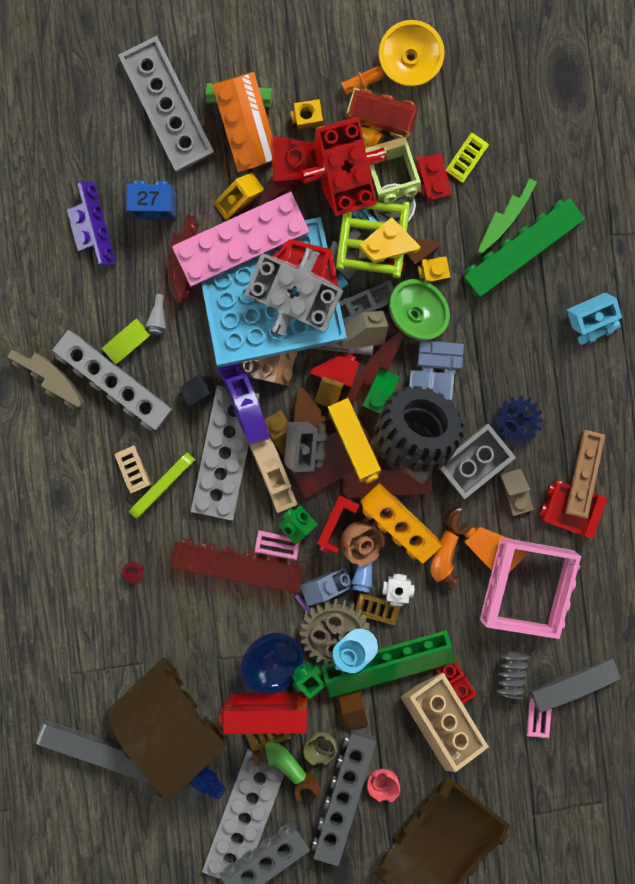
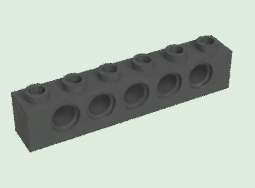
[311,729,376,866]

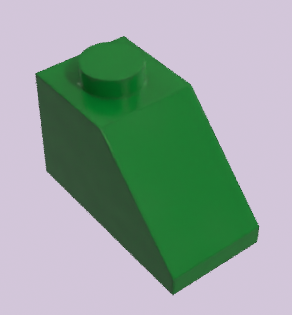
[362,368,399,414]

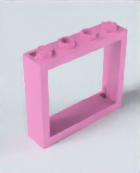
[480,537,581,639]

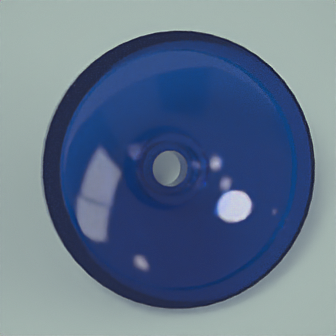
[241,633,303,694]

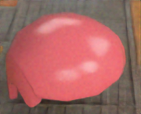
[366,769,400,802]

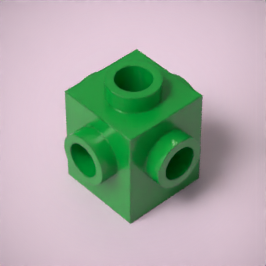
[278,505,318,545]
[291,662,326,700]

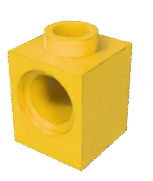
[291,99,323,130]

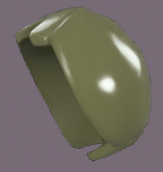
[303,732,338,765]

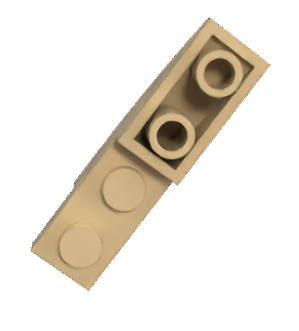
[250,437,297,513]

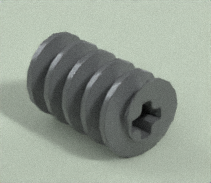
[496,651,529,699]

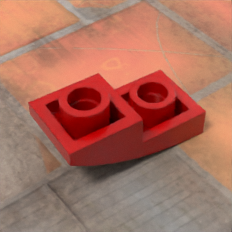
[435,660,478,705]

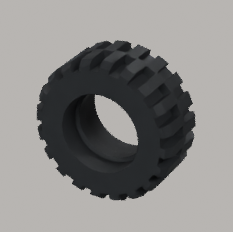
[375,386,464,472]

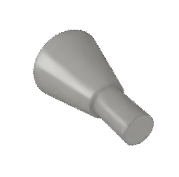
[145,294,166,335]

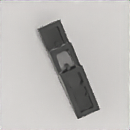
[339,280,394,324]
[531,658,621,713]

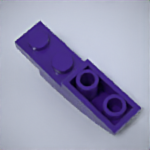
[218,363,270,446]

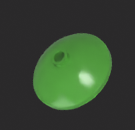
[389,279,450,341]

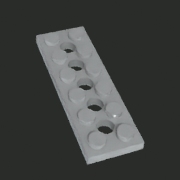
[118,36,215,173]
[191,385,260,521]
[202,749,284,879]

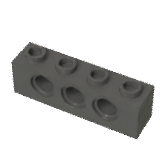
[220,822,310,884]

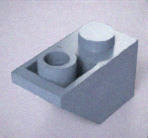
[300,567,353,606]

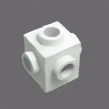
[382,574,414,606]

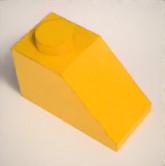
[214,173,265,220]

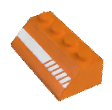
[212,72,272,172]

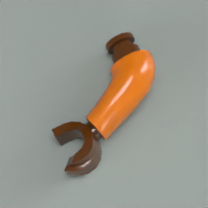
[430,508,473,589]

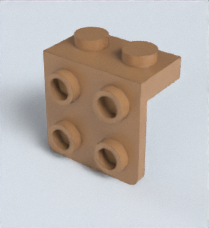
[241,351,297,386]

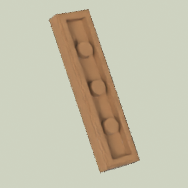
[565,430,605,519]

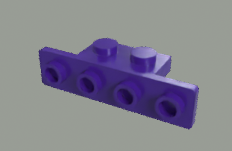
[67,181,116,266]

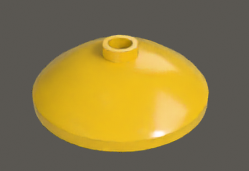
[379,20,444,87]

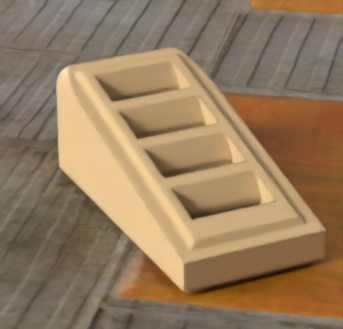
[115,445,152,494]

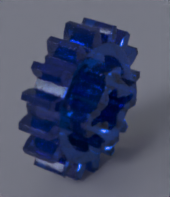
[495,396,543,443]

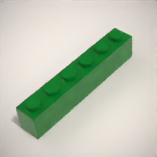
[462,198,585,299]
[321,630,456,698]

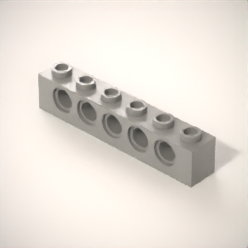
[52,330,174,431]

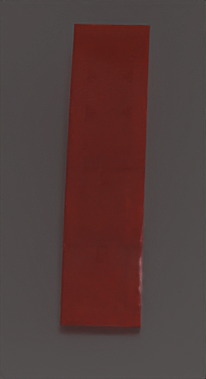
[346,330,405,402]

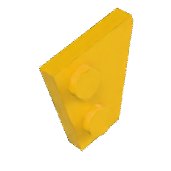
[359,217,421,263]

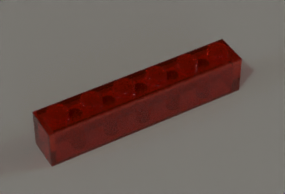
[170,538,303,593]

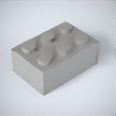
[439,424,516,499]

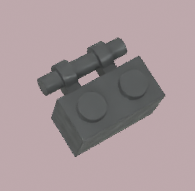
[284,422,328,472]

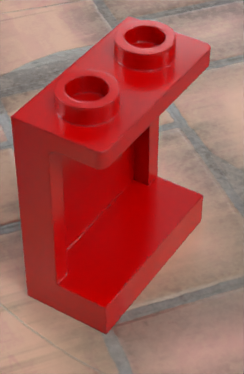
[539,480,607,539]
[317,494,359,554]

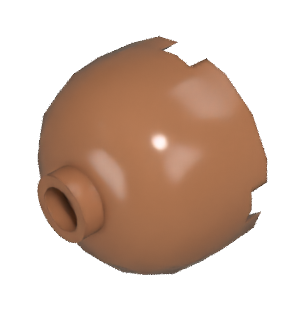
[340,521,385,566]

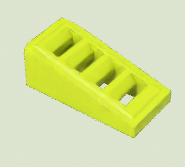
[446,133,489,183]

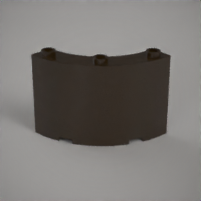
[107,657,227,802]
[372,777,510,884]

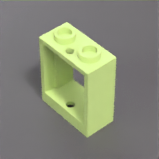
[365,137,421,203]

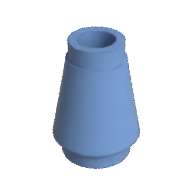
[351,563,372,593]

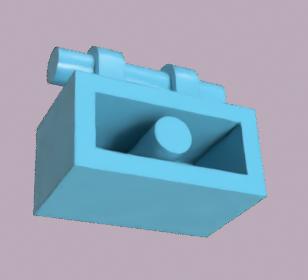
[567,293,622,345]

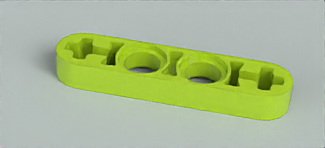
[129,452,195,519]

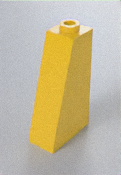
[328,398,381,483]

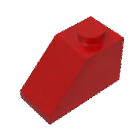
[310,353,360,388]

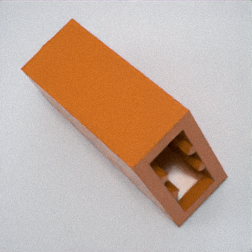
[463,526,530,572]

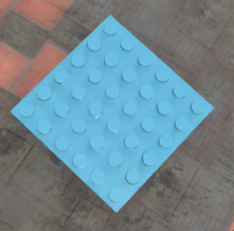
[201,217,347,368]

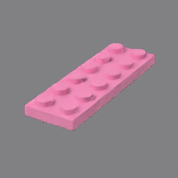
[172,192,310,287]

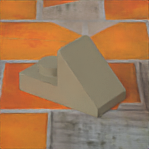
[500,468,534,516]

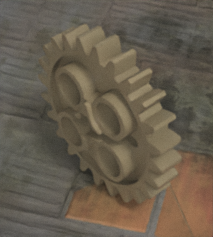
[300,599,370,665]

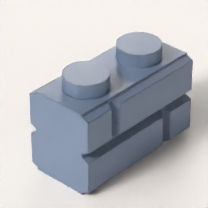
[417,340,464,375]

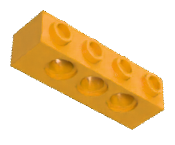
[361,483,442,564]

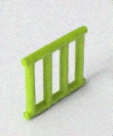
[336,201,410,278]

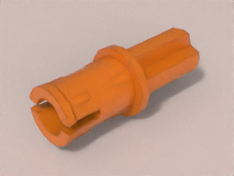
[341,66,384,96]

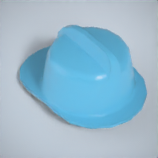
[332,629,378,673]

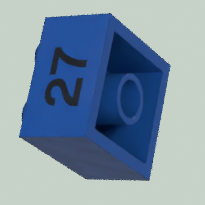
[126,181,176,219]

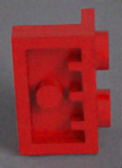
[415,153,452,203]

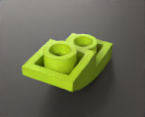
[101,318,151,364]

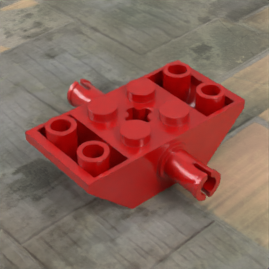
[300,117,387,216]

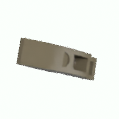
[7,349,85,409]

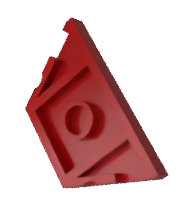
[272,239,338,287]

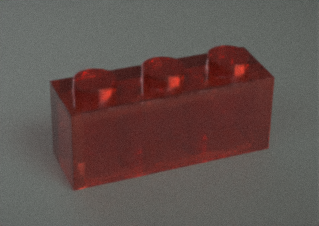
[348,88,419,138]

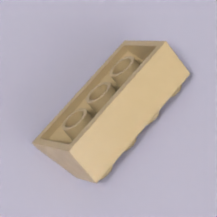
[401,673,488,772]

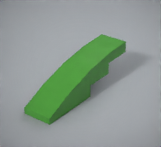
[476,178,537,256]

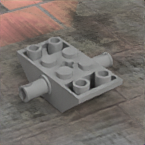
[244,248,344,336]

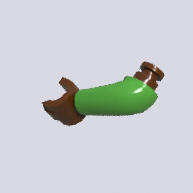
[252,742,320,802]

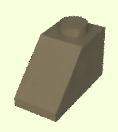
[341,311,388,347]

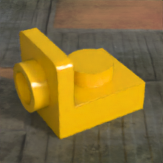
[418,256,450,283]

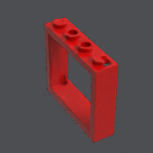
[219,693,308,734]

